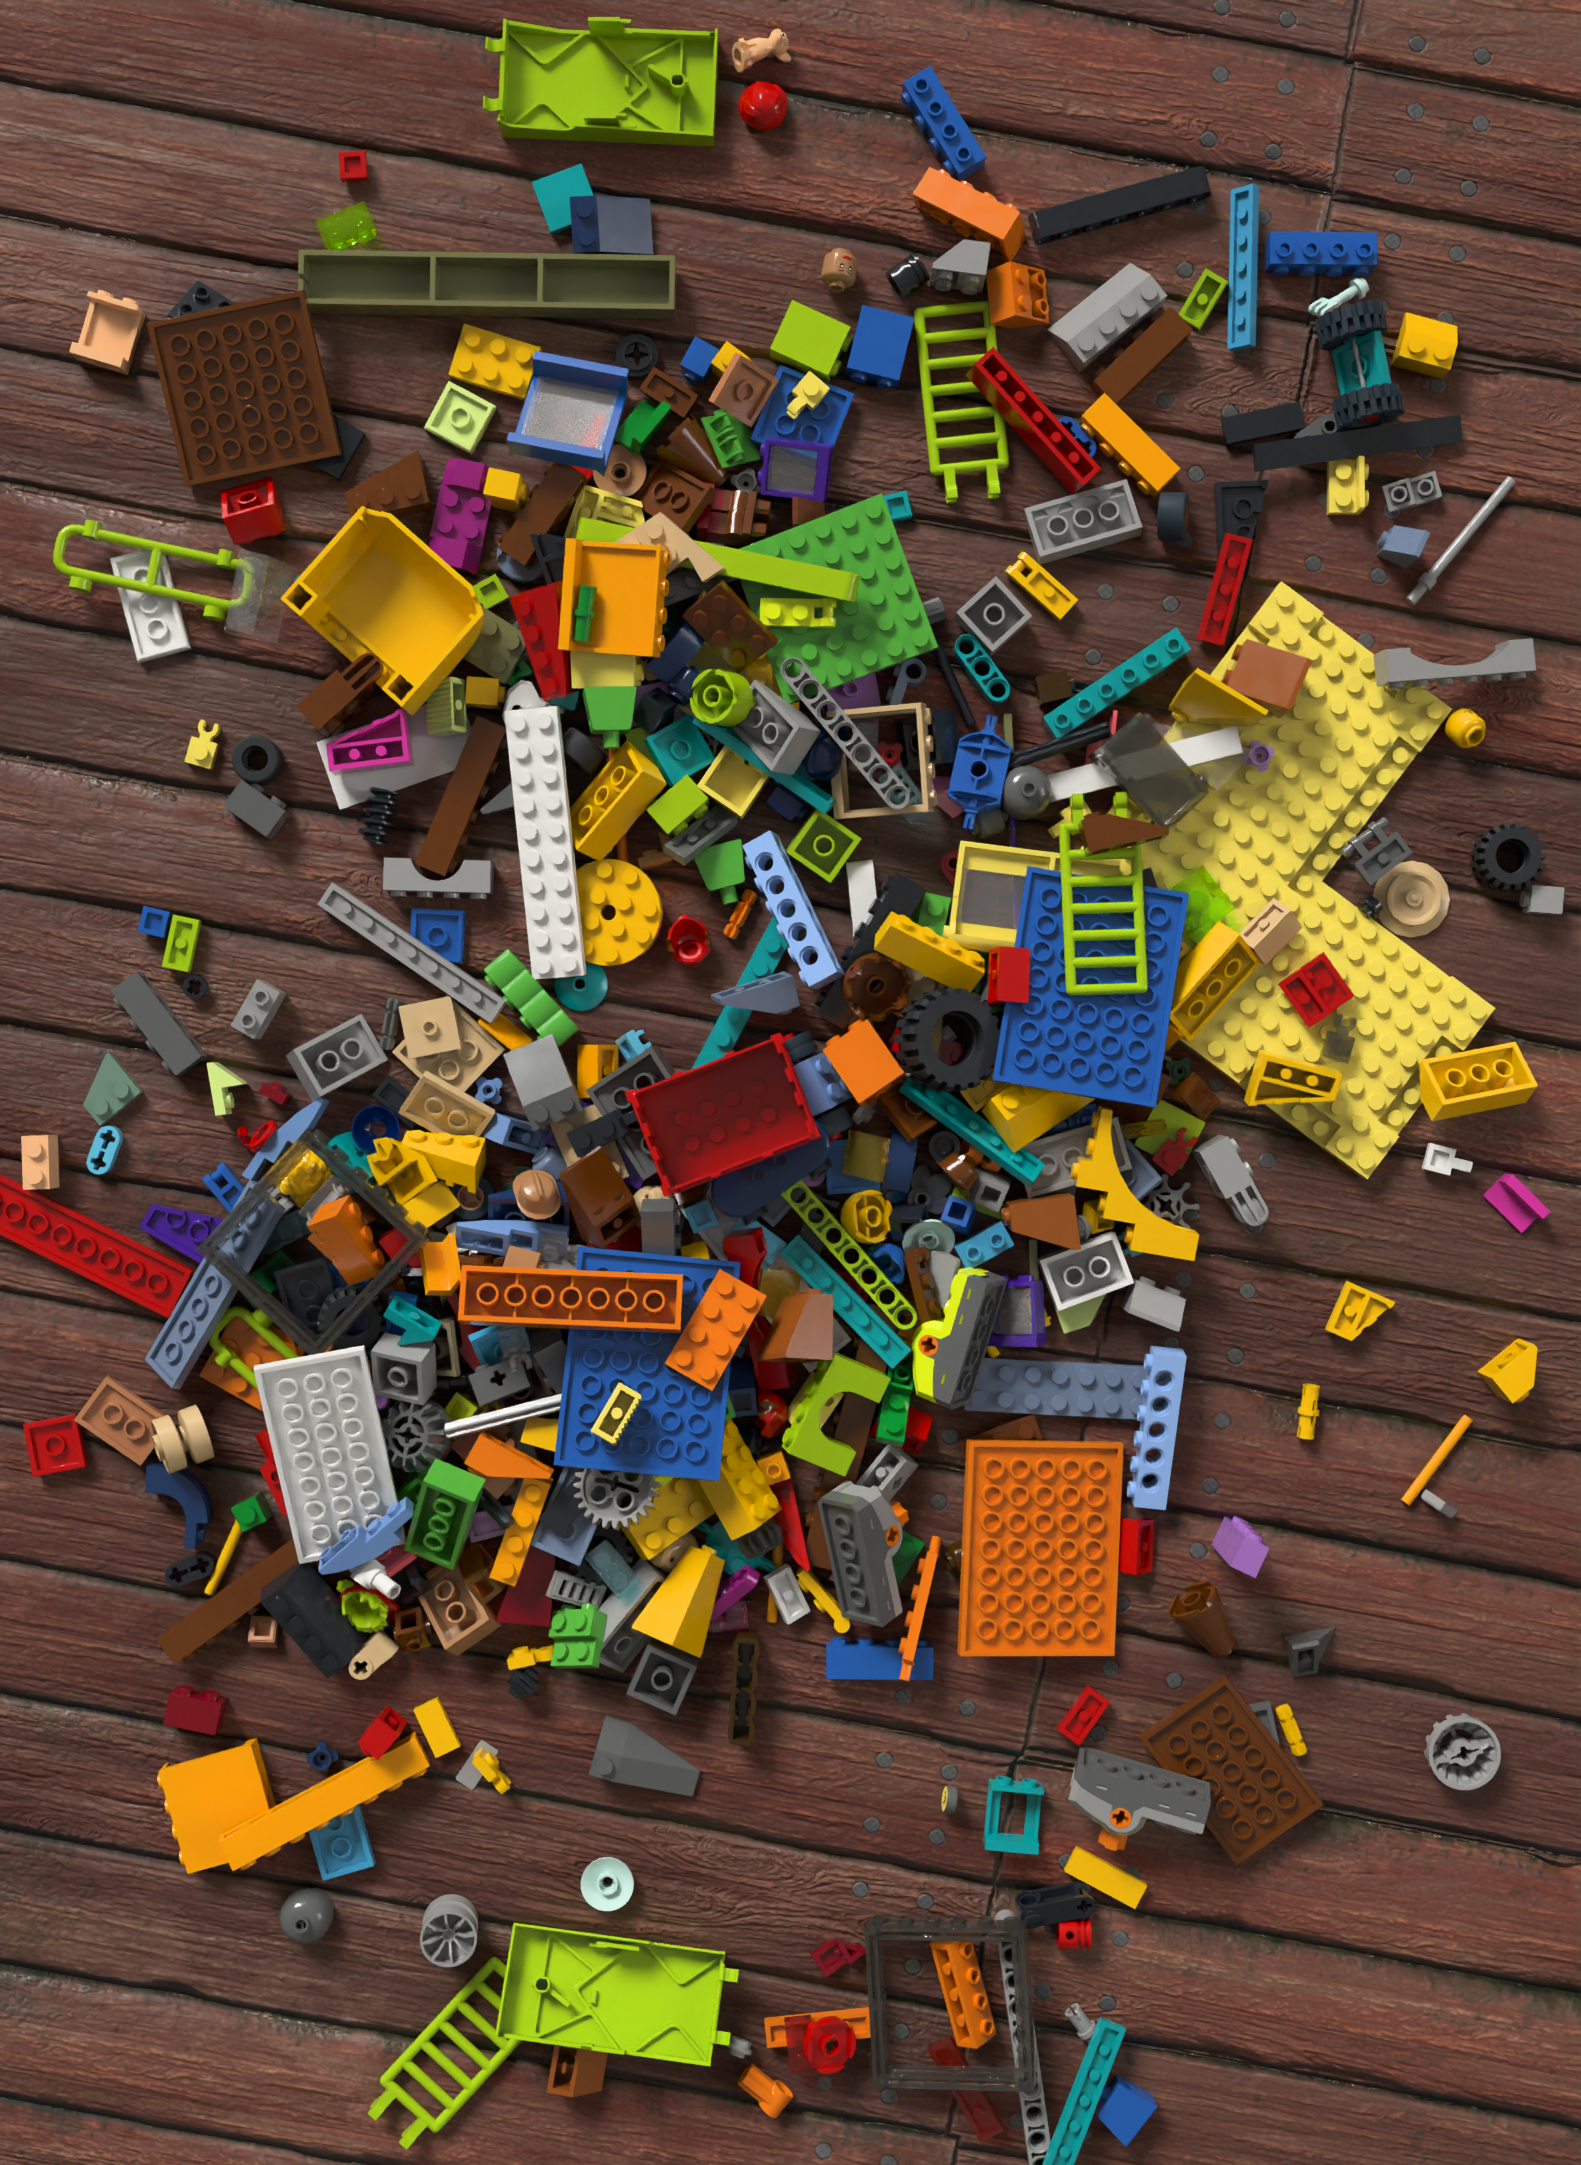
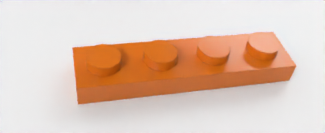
[764,2007,873,2048]

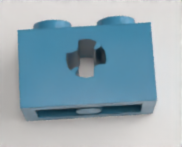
[953,1220,1014,1268]

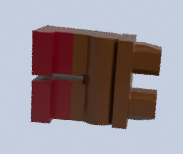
[697,482,771,547]

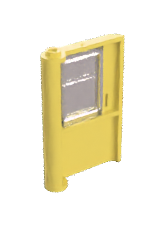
[942,841,1121,953]

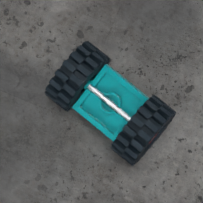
[1315,300,1405,432]

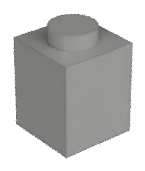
[1519,885,1564,916]

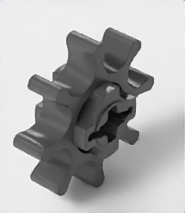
[1143,1174,1199,1229]

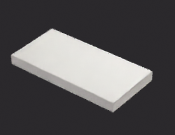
[110,550,191,663]

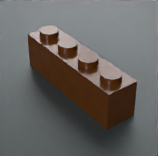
[1090,306,1193,406]
[498,462,588,570]

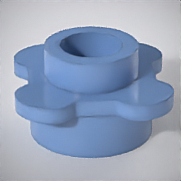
[475,1077,503,1104]

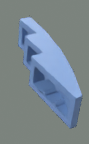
[242,1097,330,1181]
[455,1220,569,1256]

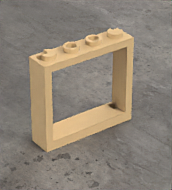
[826,702,937,819]

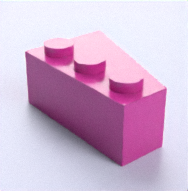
[326,708,414,775]

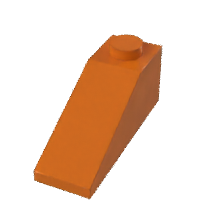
[464,1431,554,1479]

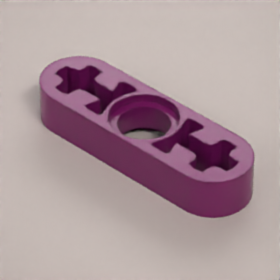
[710,1564,760,1622]

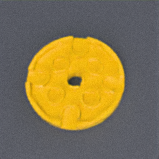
[576,859,663,966]

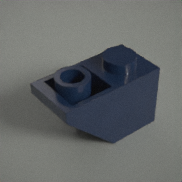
[728,1360,758,1417]

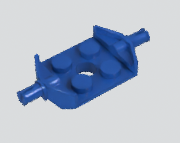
[947,715,1013,831]

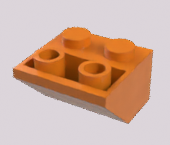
[986,261,1049,328]

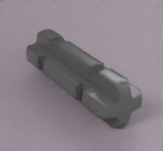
[379,998,402,1050]

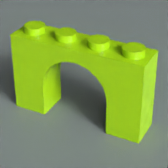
[782,1351,890,1476]

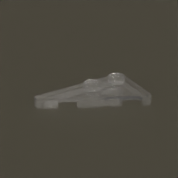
[1149,722,1255,791]

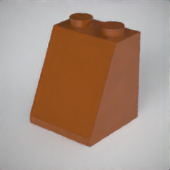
[1221,639,1313,718]
[1000,1192,1081,1250]
[758,1289,833,1363]

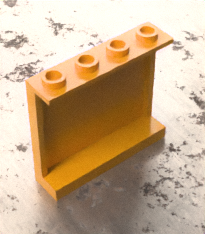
[558,538,671,658]
[157,1738,282,1874]

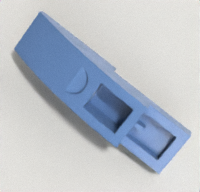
[319,1497,414,1575]

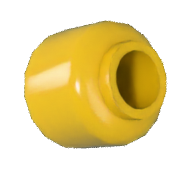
[1445,708,1486,748]

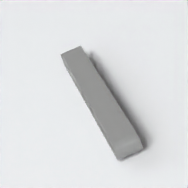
[780,657,910,809]

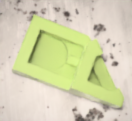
[1055,1294,1106,1334]

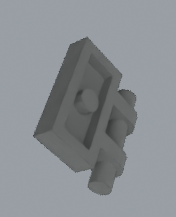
[1341,817,1413,886]

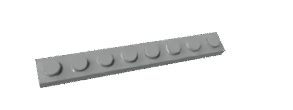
[317,882,508,1023]

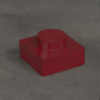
[259,1081,293,1105]

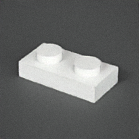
[764,1564,810,1625]

